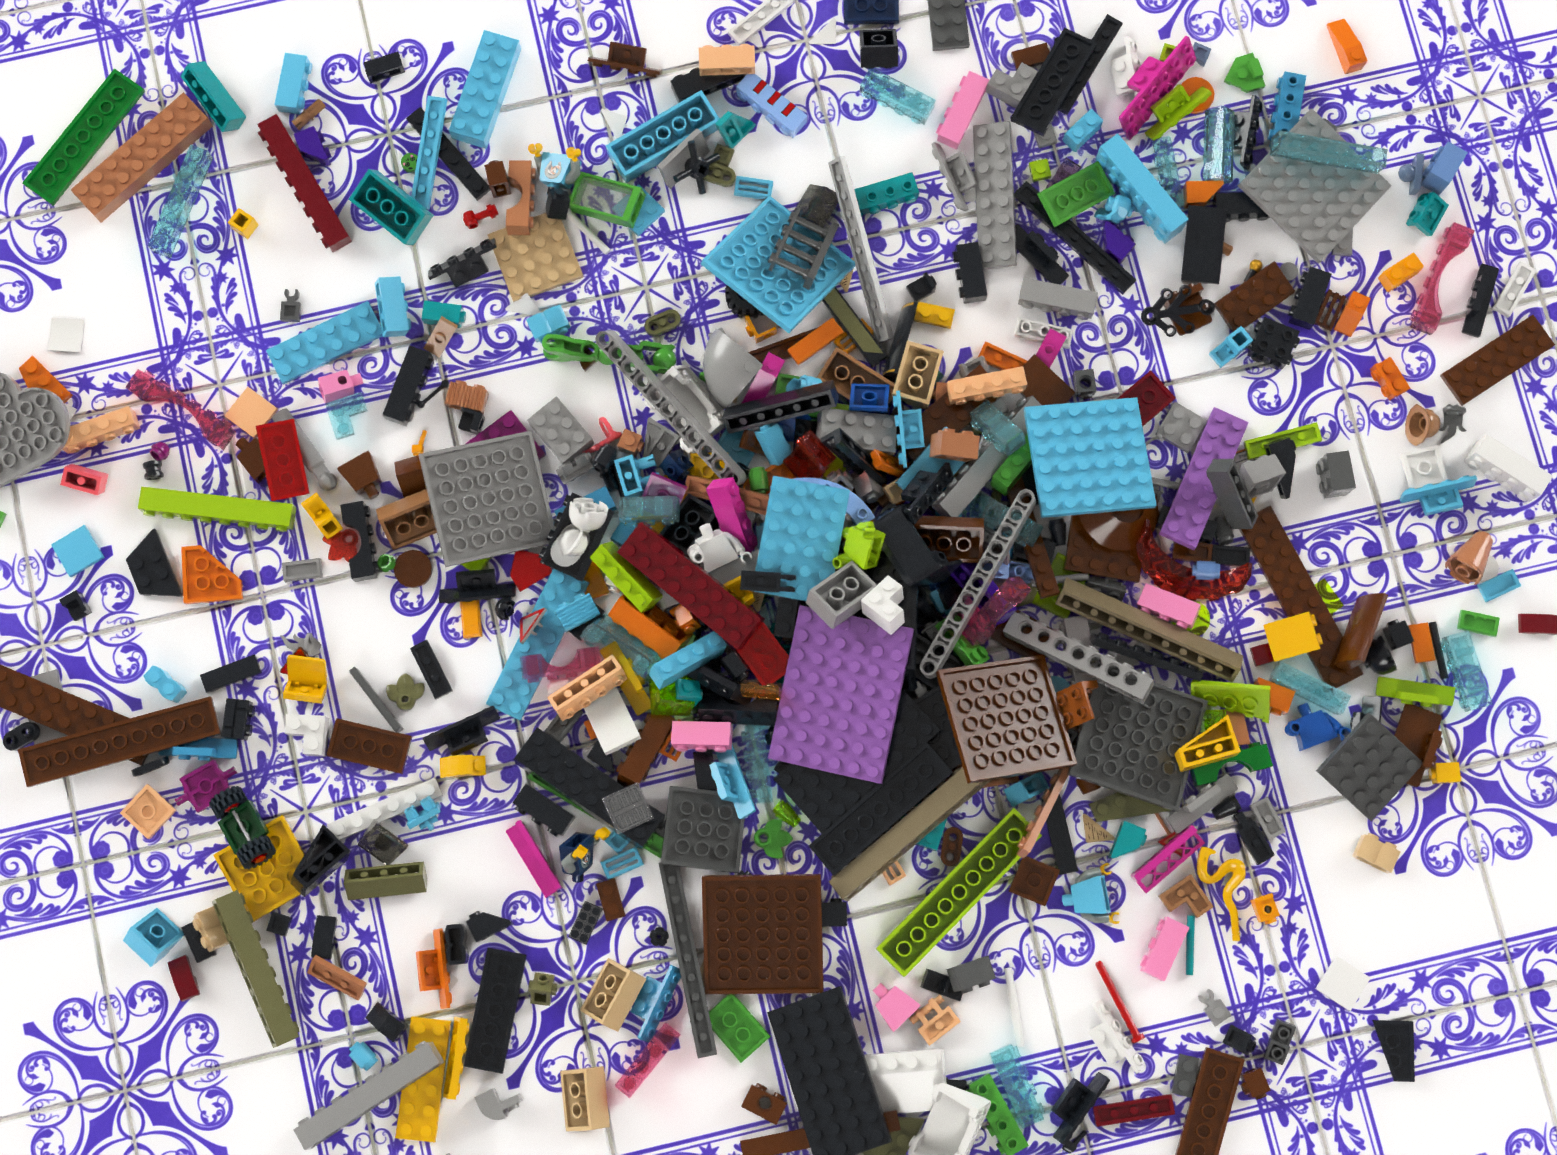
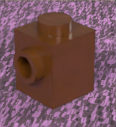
[1240,1067,1271,1100]

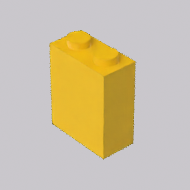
[1263,612,1323,662]

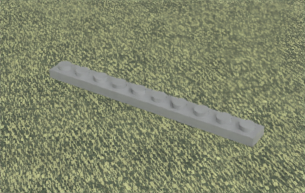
[828,156,894,343]

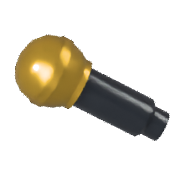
[1244,259,1263,282]

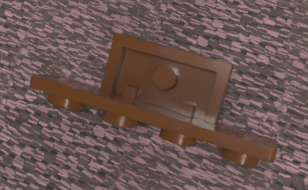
[587,41,662,78]

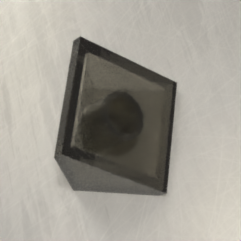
[357,819,409,865]

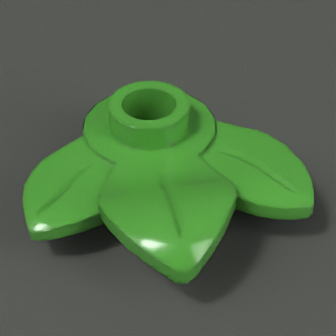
[754,819,793,859]

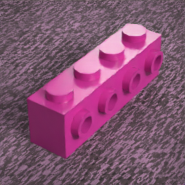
[706,477,757,553]

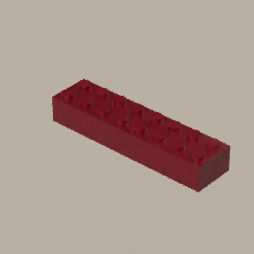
[617,522,765,650]

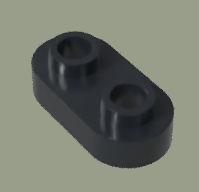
[3,722,40,751]

